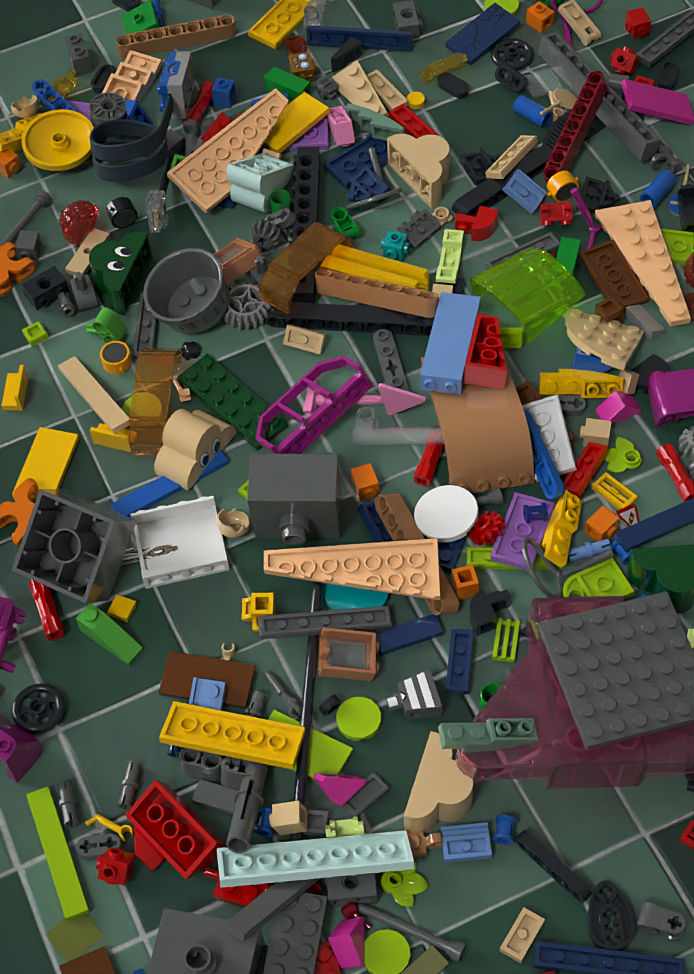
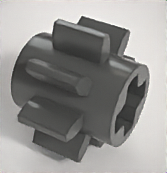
[315,76,338,100]

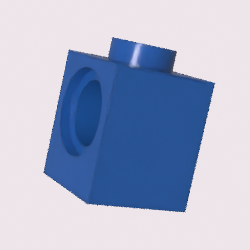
[211,77,236,109]

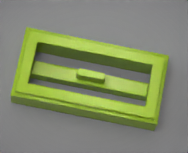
[492,618,520,663]

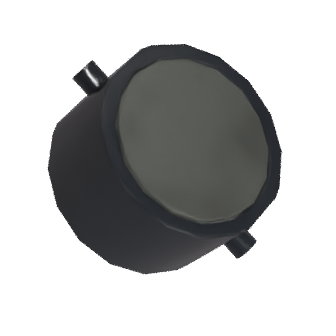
[106,197,138,229]

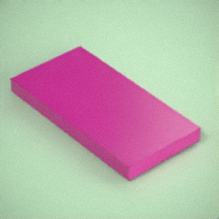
[621,79,694,125]

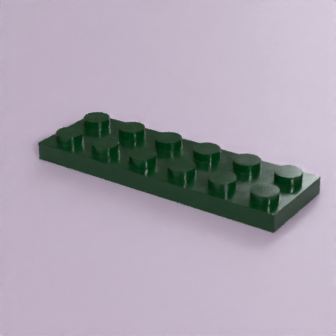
[177,353,288,451]

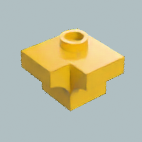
[242,593,276,632]

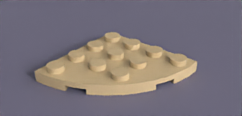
[564,309,645,371]

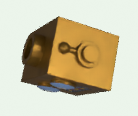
[289,51,317,83]

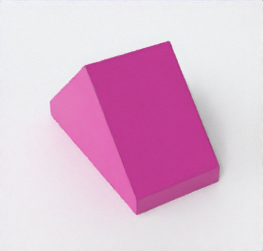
[595,391,642,425]
[313,773,366,806]
[328,917,364,970]

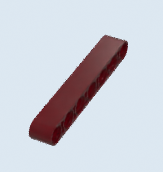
[543,71,608,183]

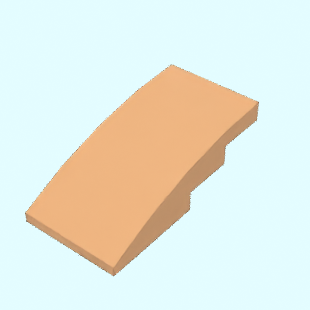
[102,50,163,103]

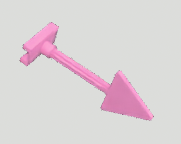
[303,378,426,418]

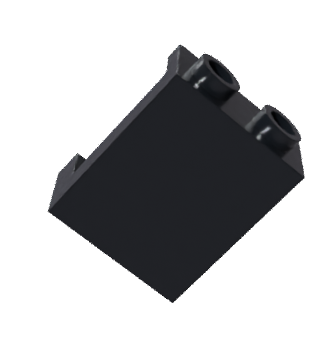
[677,184,694,232]

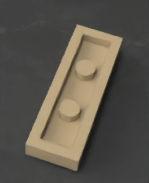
[367,70,408,111]

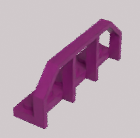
[255,356,373,454]

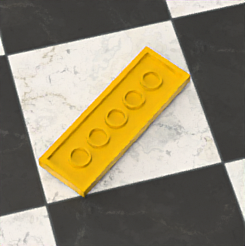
[159,701,305,770]

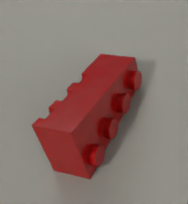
[463,314,507,390]

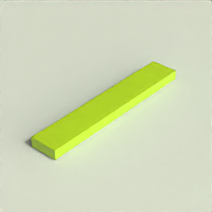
[26,786,90,921]

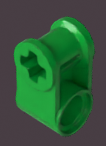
[331,207,361,244]

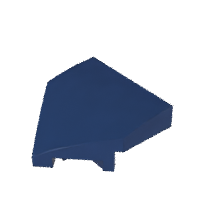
[348,166,391,202]

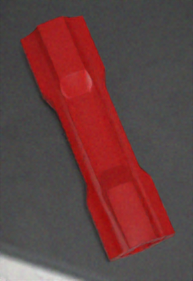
[182,81,214,124]
[413,426,445,487]
[656,443,694,502]
[29,580,65,641]

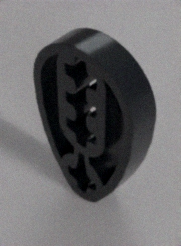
[587,881,635,951]

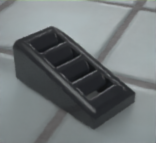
[331,37,363,73]

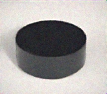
[319,695,341,716]

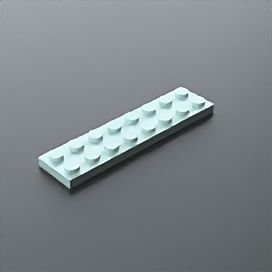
[217,830,414,888]

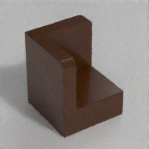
[595,297,624,324]

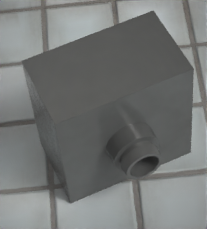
[247,454,342,545]
[11,489,137,603]
[147,908,265,974]

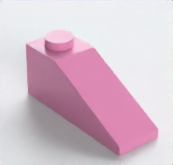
[326,106,355,147]

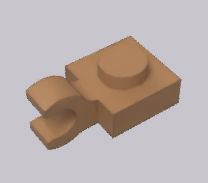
[407,831,442,858]

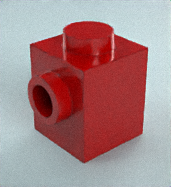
[625,7,651,39]

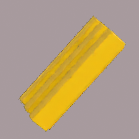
[591,472,638,509]

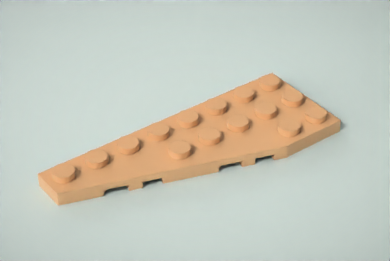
[167,88,288,213]

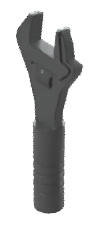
[264,671,301,721]

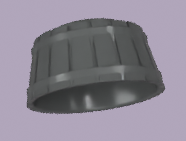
[143,248,230,334]

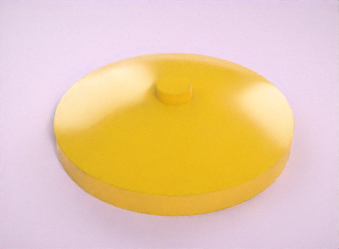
[22,109,94,171]

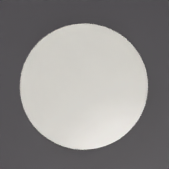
[414,485,479,543]

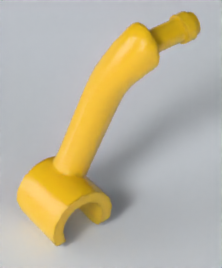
[85,814,134,842]

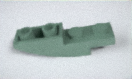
[438,718,538,753]

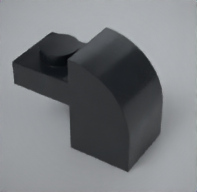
[470,589,511,636]

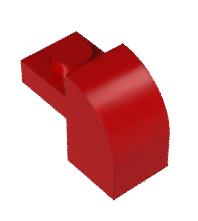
[455,206,498,241]

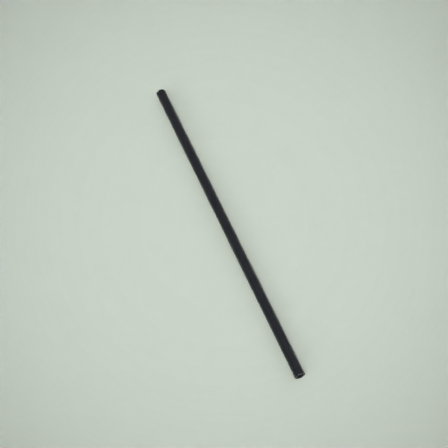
[290,581,323,841]

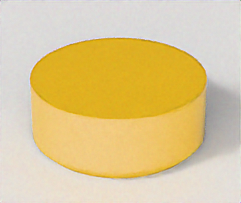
[407,92,425,109]

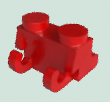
[540,202,572,226]

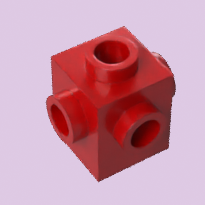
[610,46,641,74]
[96,848,135,886]

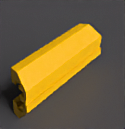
[319,244,430,291]

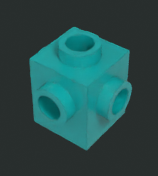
[381,230,410,262]

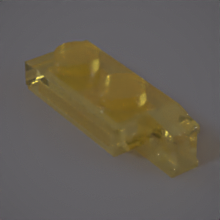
[418,52,468,82]
[40,69,77,107]

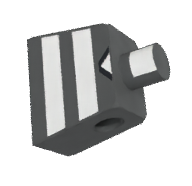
[386,669,442,720]

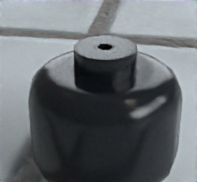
[179,341,200,360]

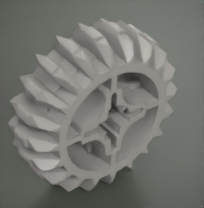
[223,282,272,330]

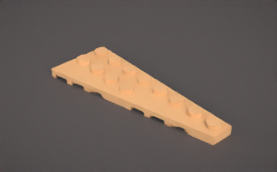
[595,200,691,327]
[264,538,441,600]

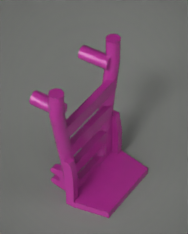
[0,596,26,691]

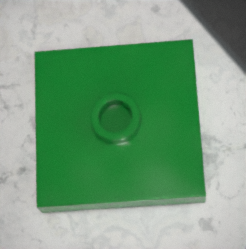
[121,0,160,34]

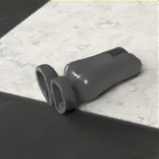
[183,119,214,157]

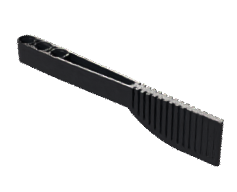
[452,109,606,217]

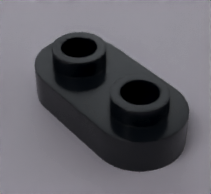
[495,64,528,93]

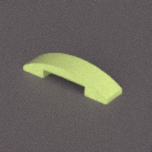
[436,229,464,283]

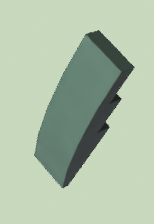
[345,103,405,141]

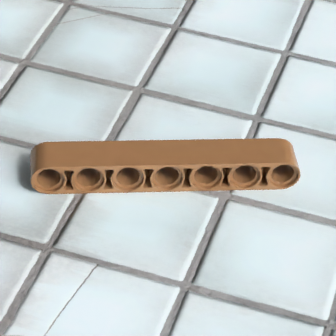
[116,14,236,59]
[315,269,439,318]
[375,494,459,615]

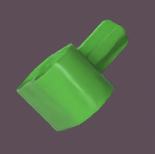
[86,308,128,343]

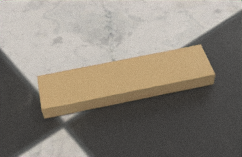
[485,135,538,179]

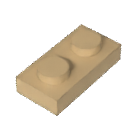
[283,324,326,354]
[500,907,545,963]

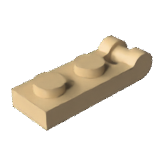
[558,0,601,46]

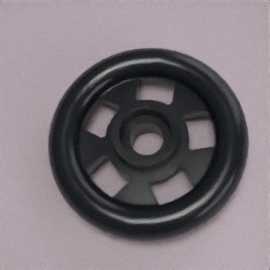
[491,38,534,70]
[12,684,65,734]

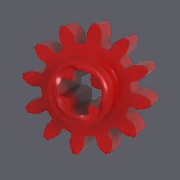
[468,511,506,546]

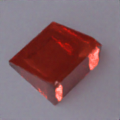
[283,35,307,55]

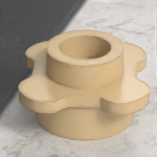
[431,207,453,226]

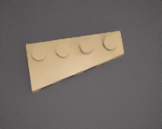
[331,60,390,117]

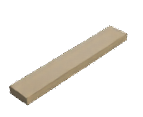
[58,356,132,434]

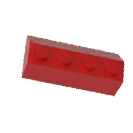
[125,780,227,880]

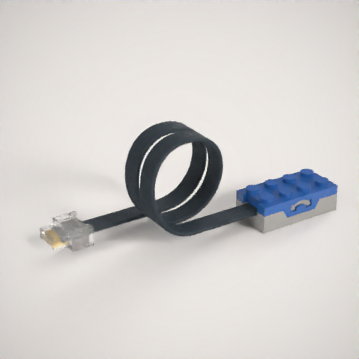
[89,51,195,233]

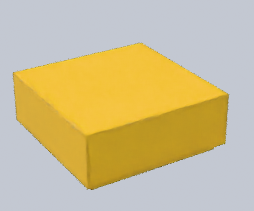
[107,594,137,623]

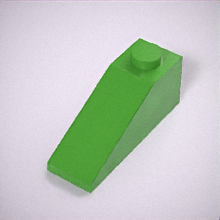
[76,603,143,665]

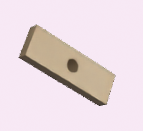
[65,228,110,276]

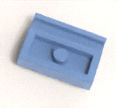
[502,169,547,214]
[189,677,227,711]
[441,822,492,863]

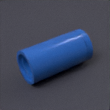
[513,95,553,128]
[640,170,677,208]

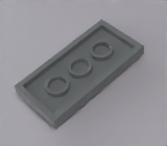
[263,893,327,974]

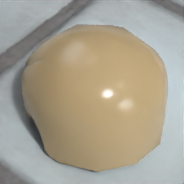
[11,95,39,119]
[217,508,250,538]

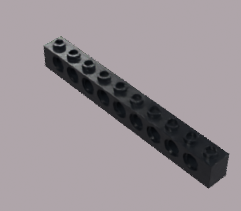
[287,147,321,303]

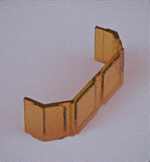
[259,222,354,314]
[129,348,181,455]

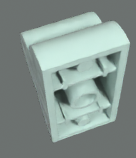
[226,153,294,214]

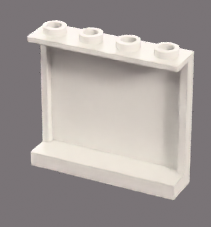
[130,496,229,589]

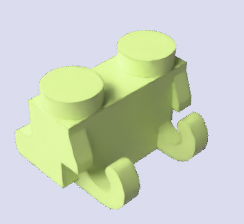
[325,817,364,838]

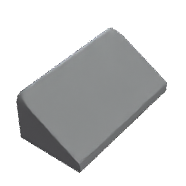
[625,304,666,341]

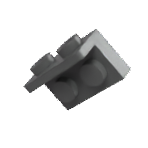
[397,208,441,250]

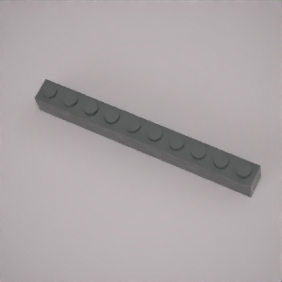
[538,32,661,162]

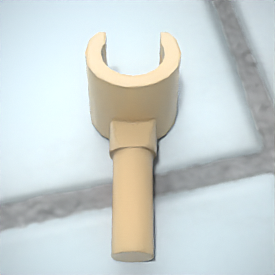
[173,379,191,402]
[221,643,235,661]

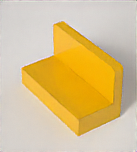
[1,365,29,411]
[90,423,138,452]

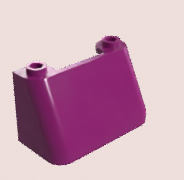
[646,369,694,428]
[0,714,42,783]

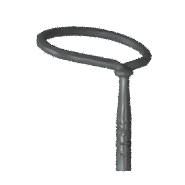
[345,148,402,210]
[522,537,614,600]

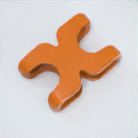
[0,242,36,297]
[0,478,39,547]

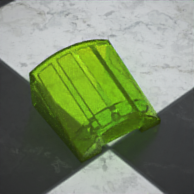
[470,247,585,344]

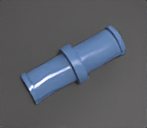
[568,538,612,563]

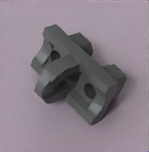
[649,143,683,174]

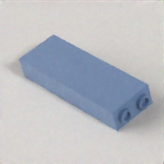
[420,292,481,395]

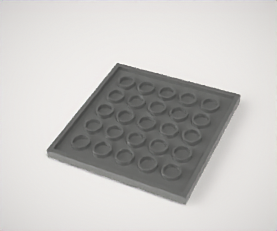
[537,592,694,750]

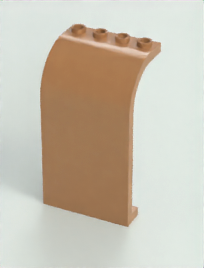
[421,357,534,494]

